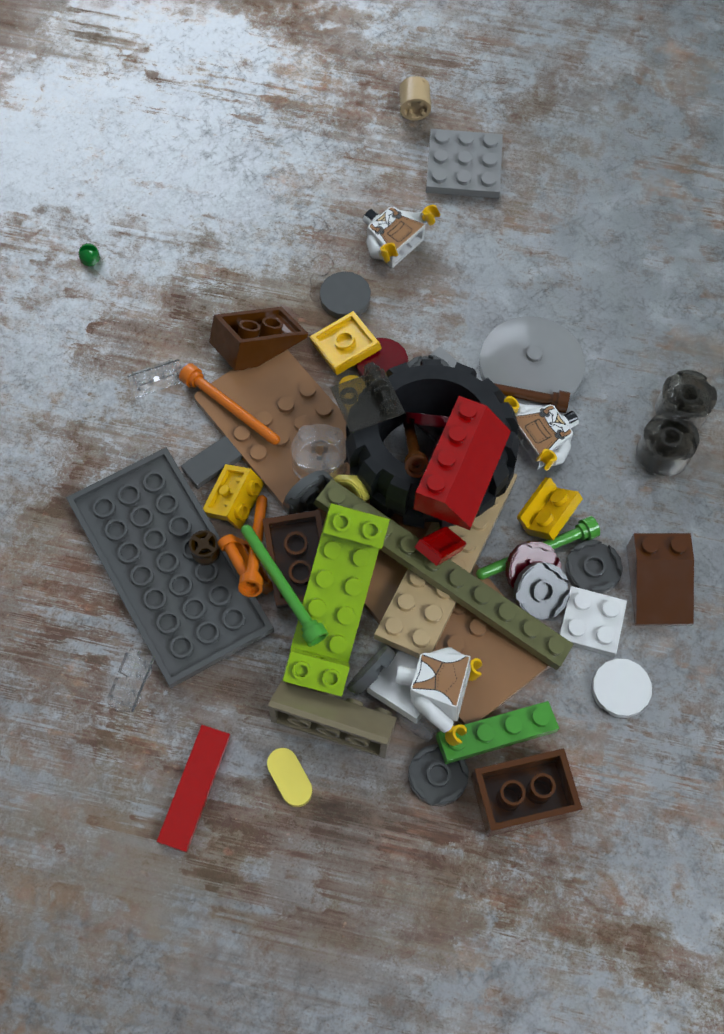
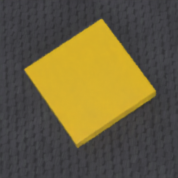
[309,311,381,375]

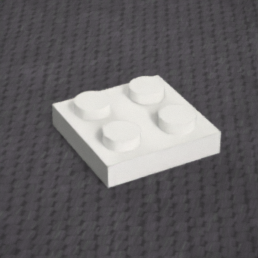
[559,586,627,657]

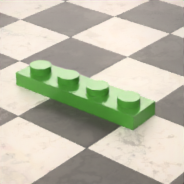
[436,701,559,764]

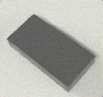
[181,436,242,489]

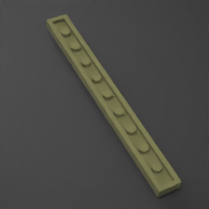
[314,479,574,670]

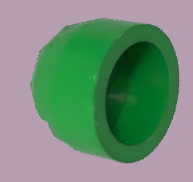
[78,243,100,266]

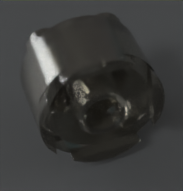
[655,370,717,433]
[637,412,700,476]

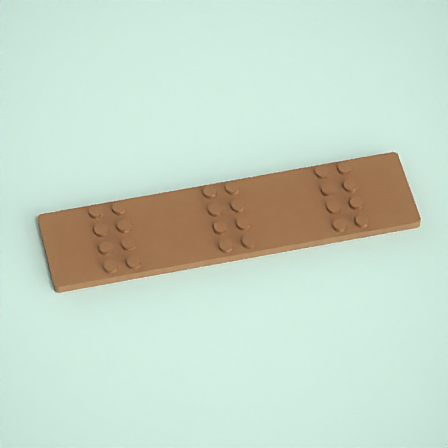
[194,350,550,725]

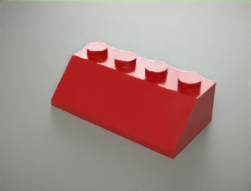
[414,396,511,530]

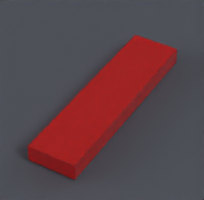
[156,725,231,853]

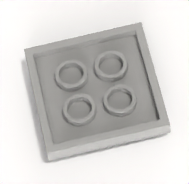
[426,129,503,198]

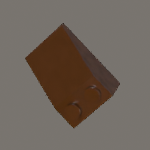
[209,306,308,370]
[626,533,694,626]

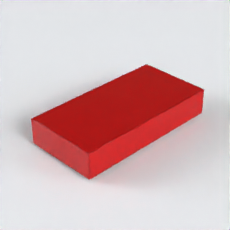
[414,527,467,566]

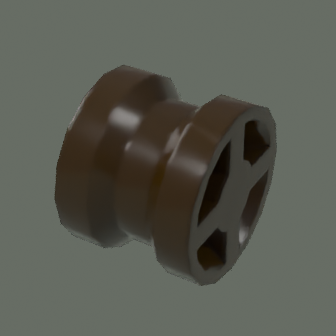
[189,530,220,565]

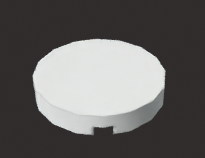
[592,658,652,718]

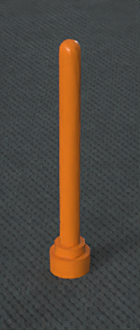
[179,363,280,445]
[238,495,268,597]

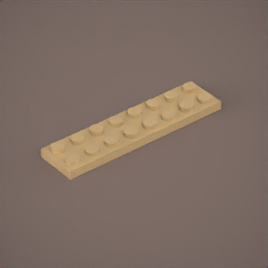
[374,473,517,659]

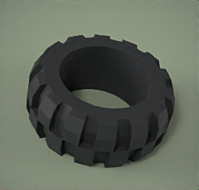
[345,359,520,529]

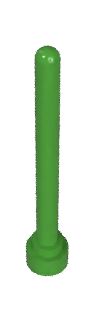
[476,516,600,580]
[241,525,329,647]

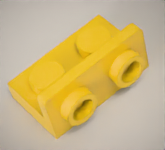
[203,464,264,529]
[517,477,583,541]

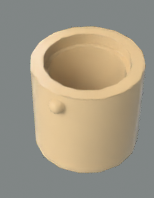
[399,76,431,120]

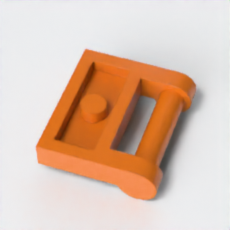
[217,534,273,595]

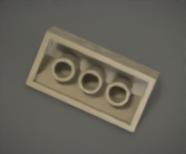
[268,680,397,759]

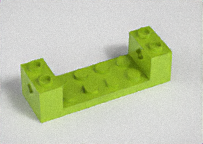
[283,503,390,697]

